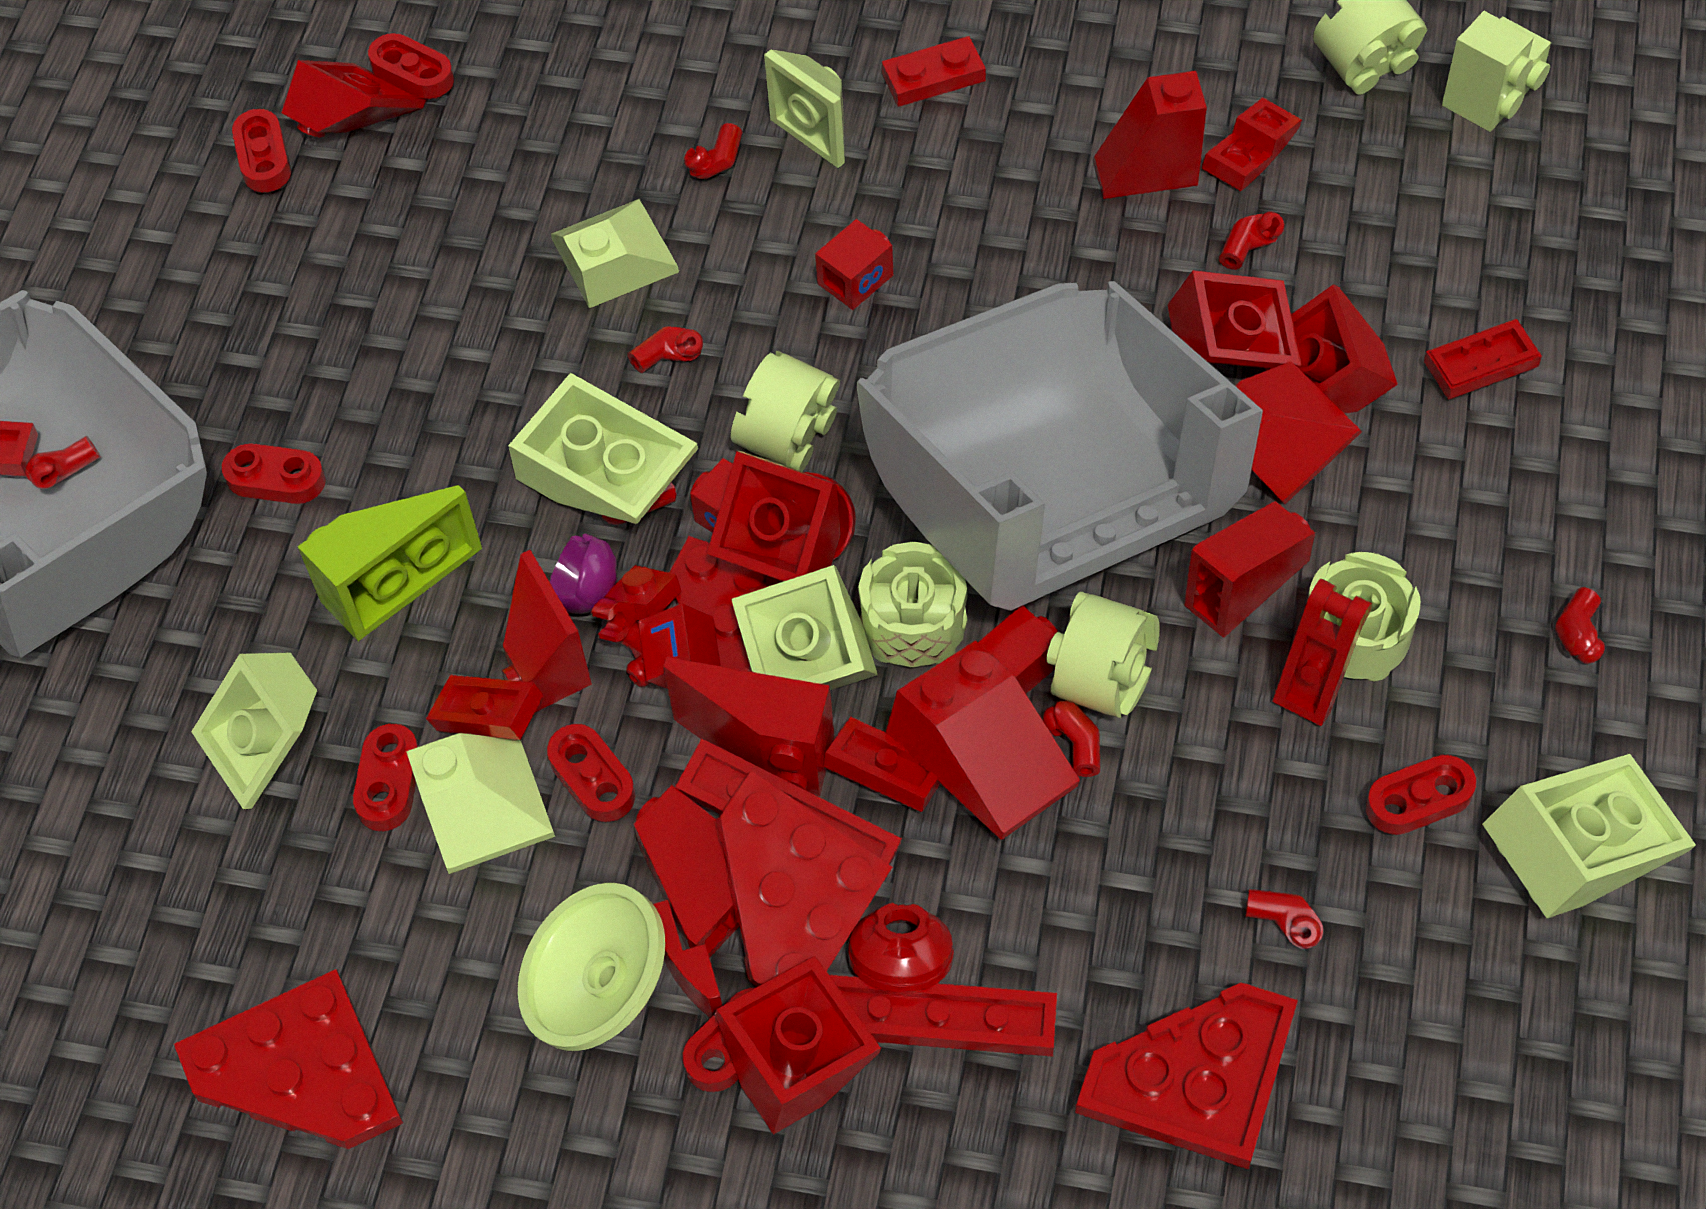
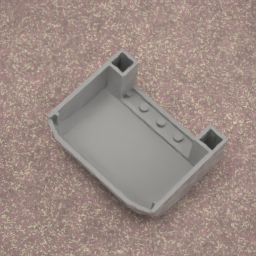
[857,281,1263,611]
[0,290,207,658]

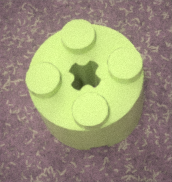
[1313,0,1427,95]
[731,351,840,472]
[1307,552,1421,681]
[1047,591,1160,718]

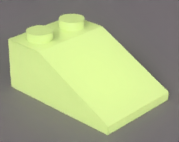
[508,373,698,524]
[1482,754,1696,918]

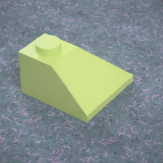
[764,49,845,168]
[551,199,679,308]
[731,565,878,690]
[191,653,317,809]
[406,733,555,874]

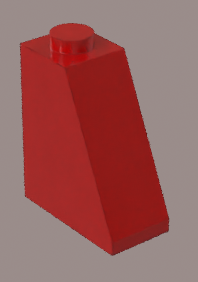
[1094,71,1207,199]
[1184,501,1315,638]
[634,785,740,958]

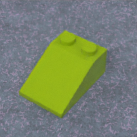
[298,485,482,641]

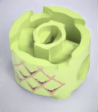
[858,542,967,667]

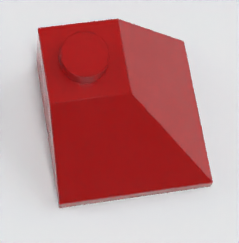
[281,60,426,137]
[1167,270,1302,368]
[1265,284,1398,414]
[1235,361,1362,504]
[707,451,841,581]
[501,550,592,712]
[715,955,881,1135]

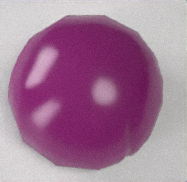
[550,533,617,614]

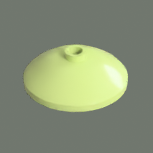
[518,883,665,1051]

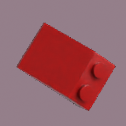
[886,641,1080,840]
[663,657,835,796]

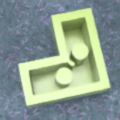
[1442,11,1551,132]

